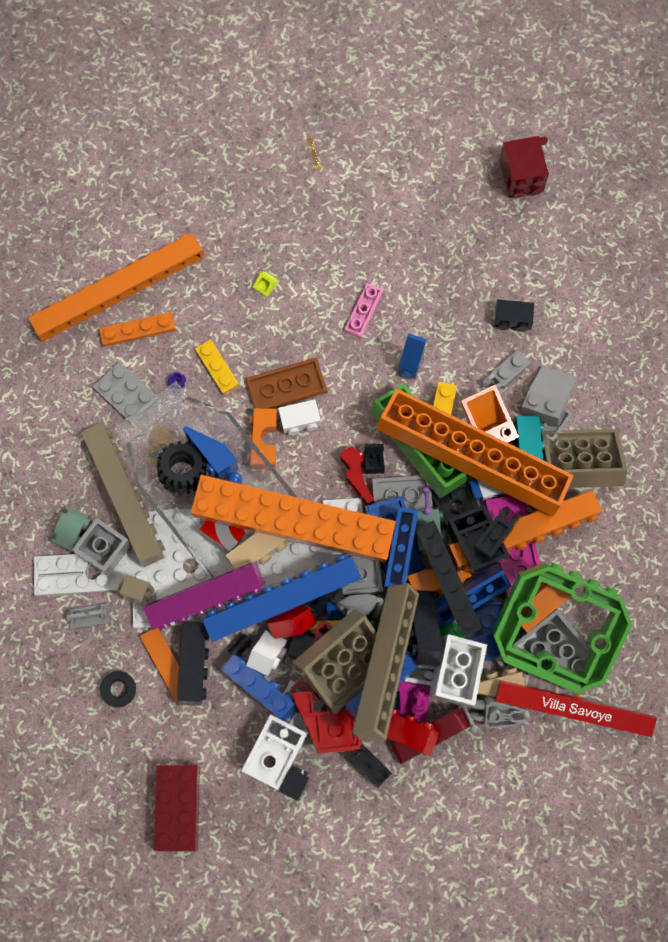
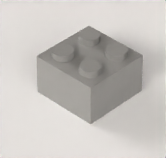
[72,518,132,576]

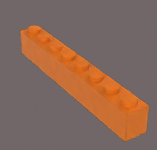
[448,490,603,572]

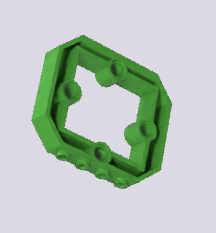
[491,562,632,693]

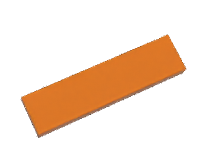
[140,628,180,706]

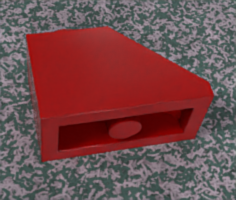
[266,604,317,639]

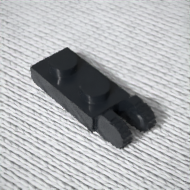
[474,506,521,560]

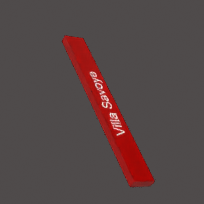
[495,680,657,737]

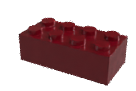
[154,765,200,851]

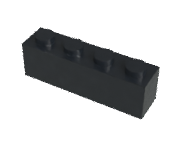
[409,590,444,666]
[177,621,209,706]

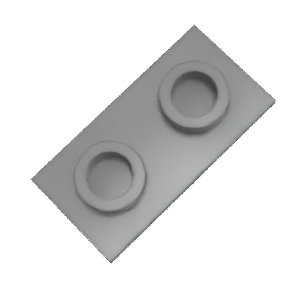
[67,603,110,629]

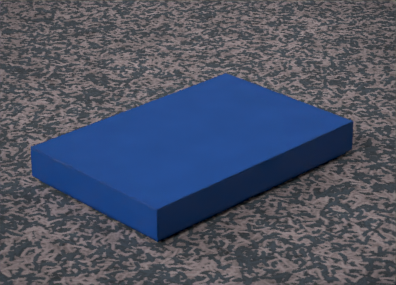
[471,601,505,661]

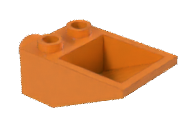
[460,385,519,443]

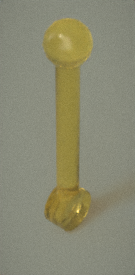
[307,136,322,170]

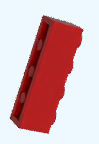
[386,709,440,756]

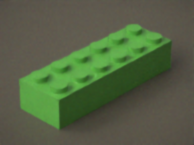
[370,384,471,498]

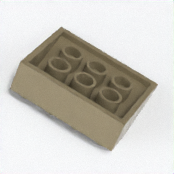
[541,429,628,488]
[293,610,377,714]

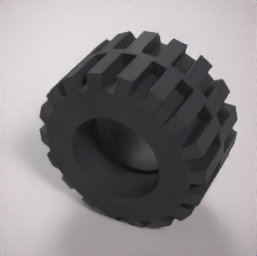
[157,441,206,495]

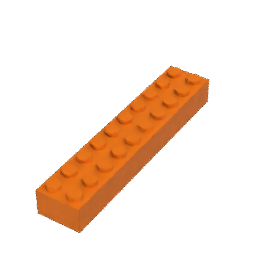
[376,388,574,516]
[191,475,396,563]

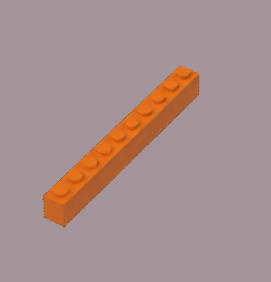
[29,233,204,342]

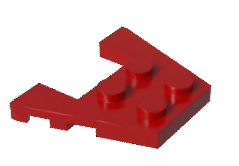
[292,691,362,754]

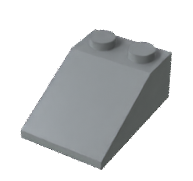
[522,366,578,427]

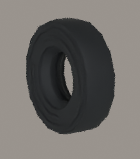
[100,671,136,708]

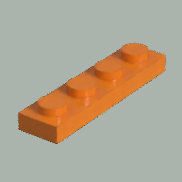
[99,312,176,347]

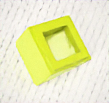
[252,271,279,297]

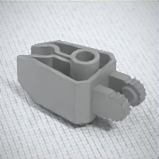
[469,695,526,728]

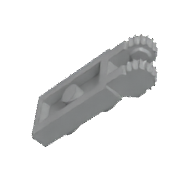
[481,350,531,391]

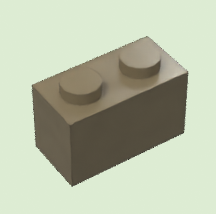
[118,574,155,607]

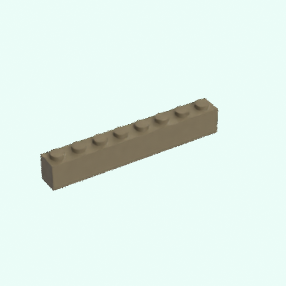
[81,422,166,568]
[353,583,419,742]

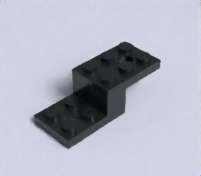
[432,482,510,573]

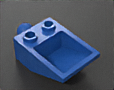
[183,426,242,484]

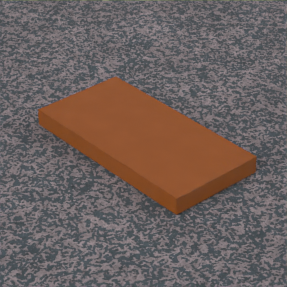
[245,357,328,409]

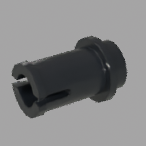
[227,633,252,657]

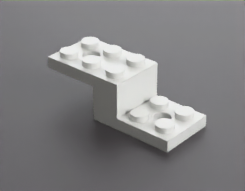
[242,680,324,790]

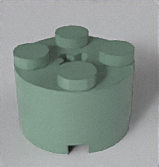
[51,507,92,552]

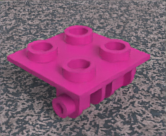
[394,682,431,724]

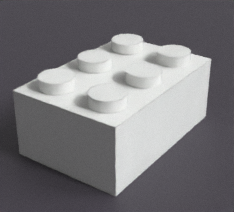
[429,634,487,707]

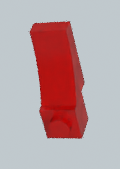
[340,446,374,506]

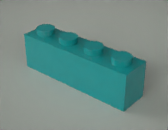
[512,416,546,461]

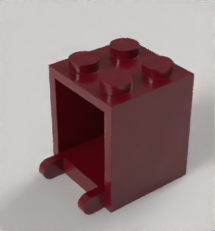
[499,136,549,198]

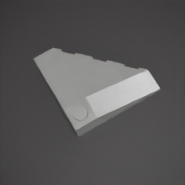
[495,609,591,677]

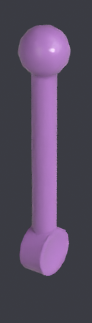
[424,487,432,515]

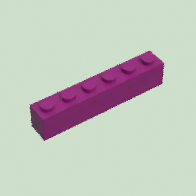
[143,561,265,630]

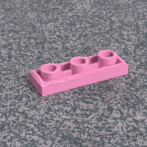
[344,283,383,338]

